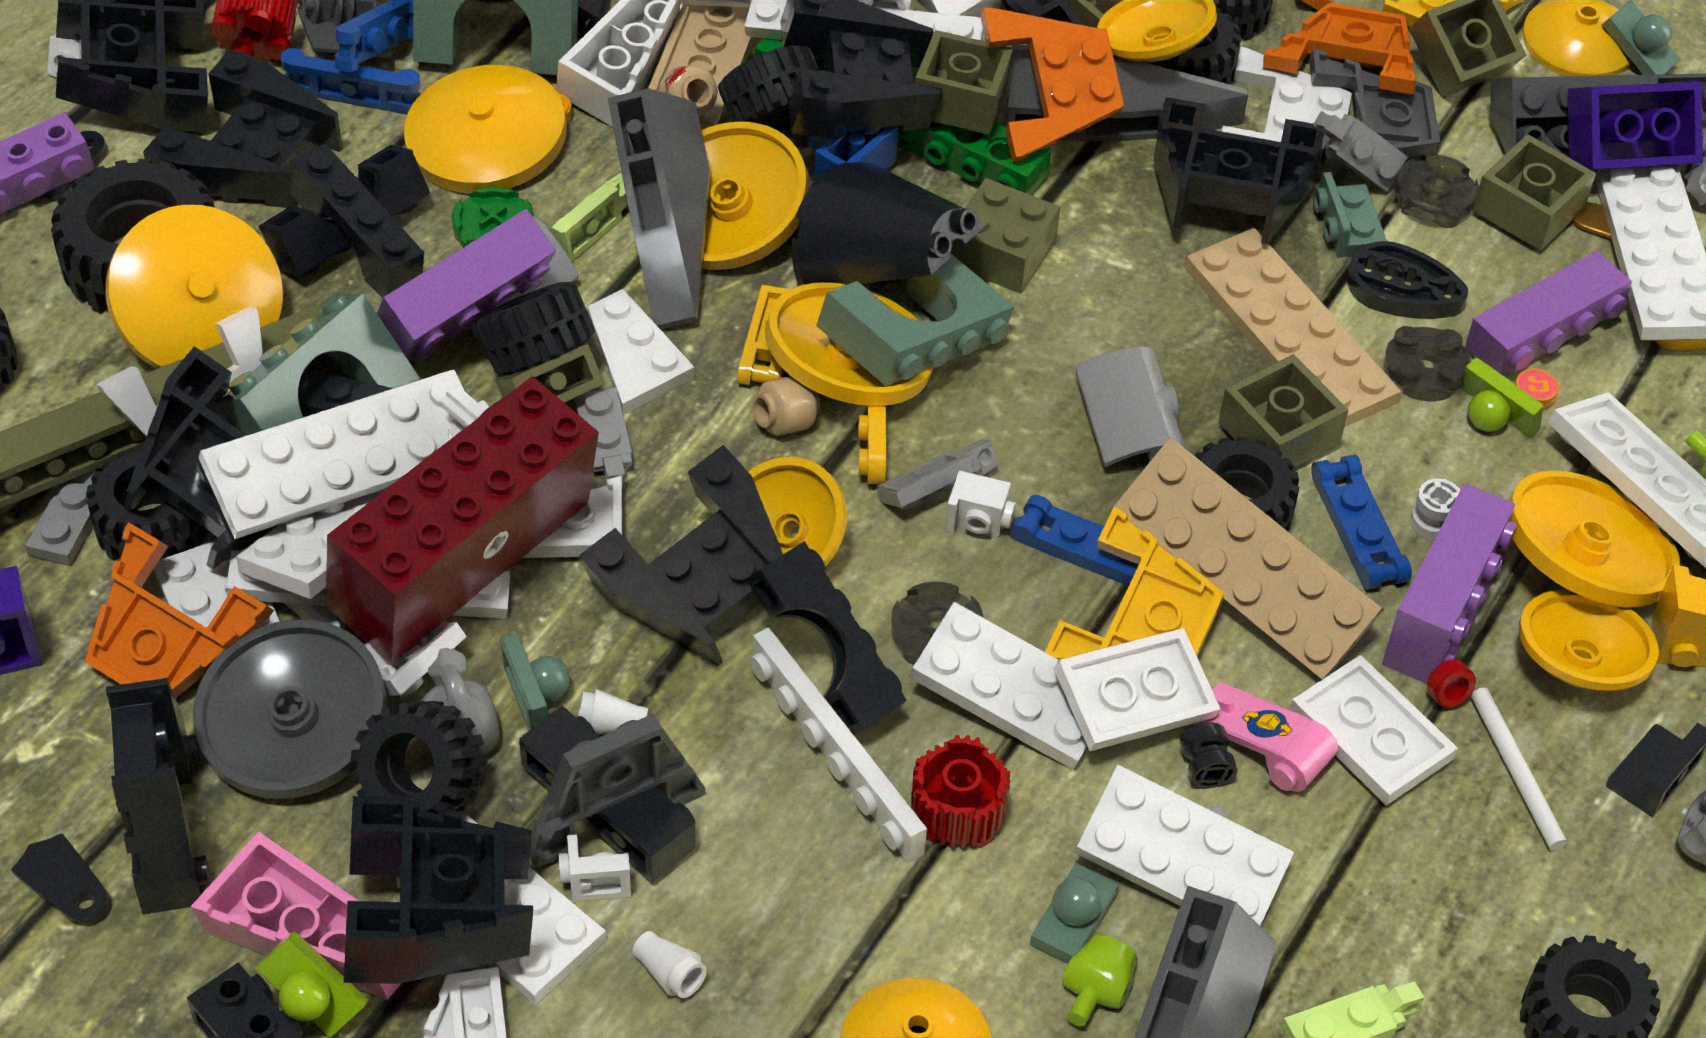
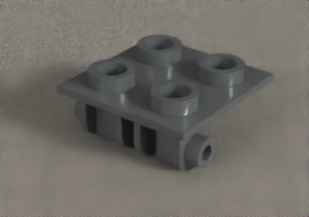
[297,0,391,59]

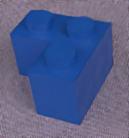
[808,126,899,181]

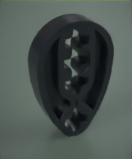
[1347,241,1468,319]

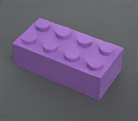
[377,209,556,362]
[1382,483,1517,684]

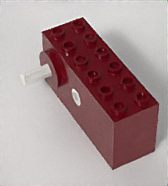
[326,376,599,664]

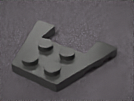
[1309,49,1440,169]
[530,714,705,869]

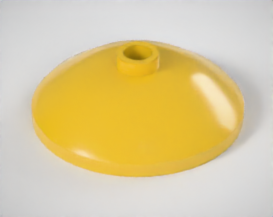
[1097,0,1217,62]
[1522,0,1633,76]
[748,457,847,567]
[1519,589,1659,691]
[840,977,992,1038]

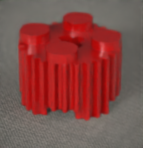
[211,0,298,63]
[911,735,1011,848]

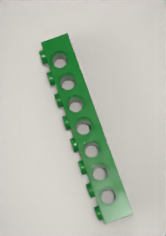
[755,38,1052,196]

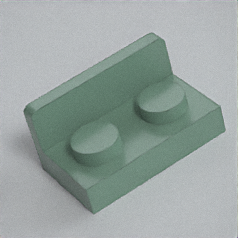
[1313,172,1387,258]

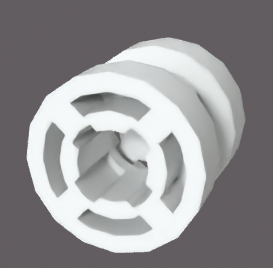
[1411,478,1460,540]

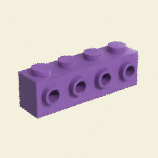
[0,112,95,214]
[1465,251,1632,376]

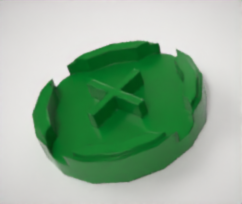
[451,187,534,247]

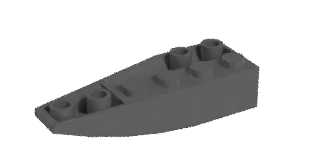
[1006,45,1248,141]
[1490,73,1706,157]
[608,88,711,330]
[1134,886,1277,1038]

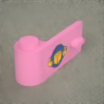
[1193,682,1339,792]

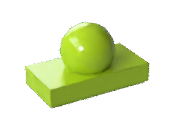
[1463,357,1544,438]
[256,930,368,1038]

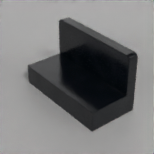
[1606,722,1706,818]

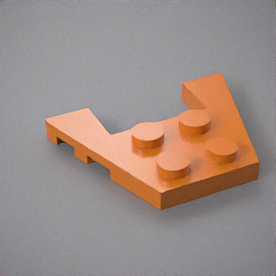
[1263,2,1416,95]
[980,7,1124,163]
[84,522,274,699]

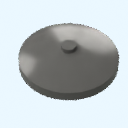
[193,619,387,799]

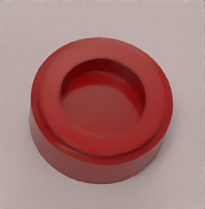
[1427,659,1476,708]

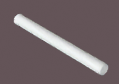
[1471,687,1568,851]

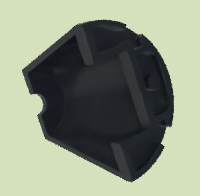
[791,162,984,286]

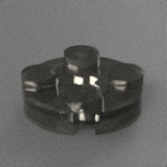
[1395,154,1479,228]
[1383,326,1471,402]
[891,581,984,665]

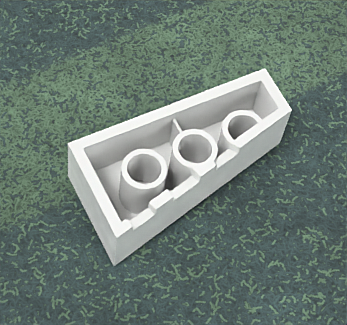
[556,0,681,127]

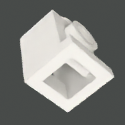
[945,470,1016,537]

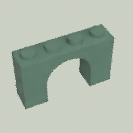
[413,0,578,75]
[816,253,1015,387]
[219,292,420,435]

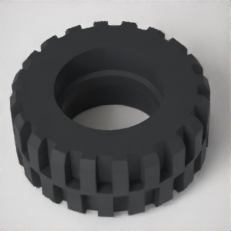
[51,159,215,312]

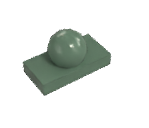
[1602,0,1681,75]
[501,633,571,730]
[1030,863,1119,963]

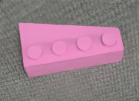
[191,831,401,1000]

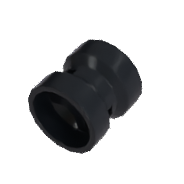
[1180,722,1238,789]

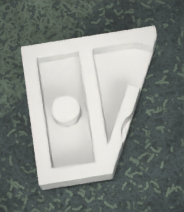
[423,967,507,1038]

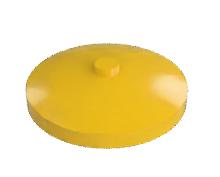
[404,65,567,194]
[702,122,810,270]
[106,205,283,369]
[765,282,934,406]
[1508,471,1680,607]

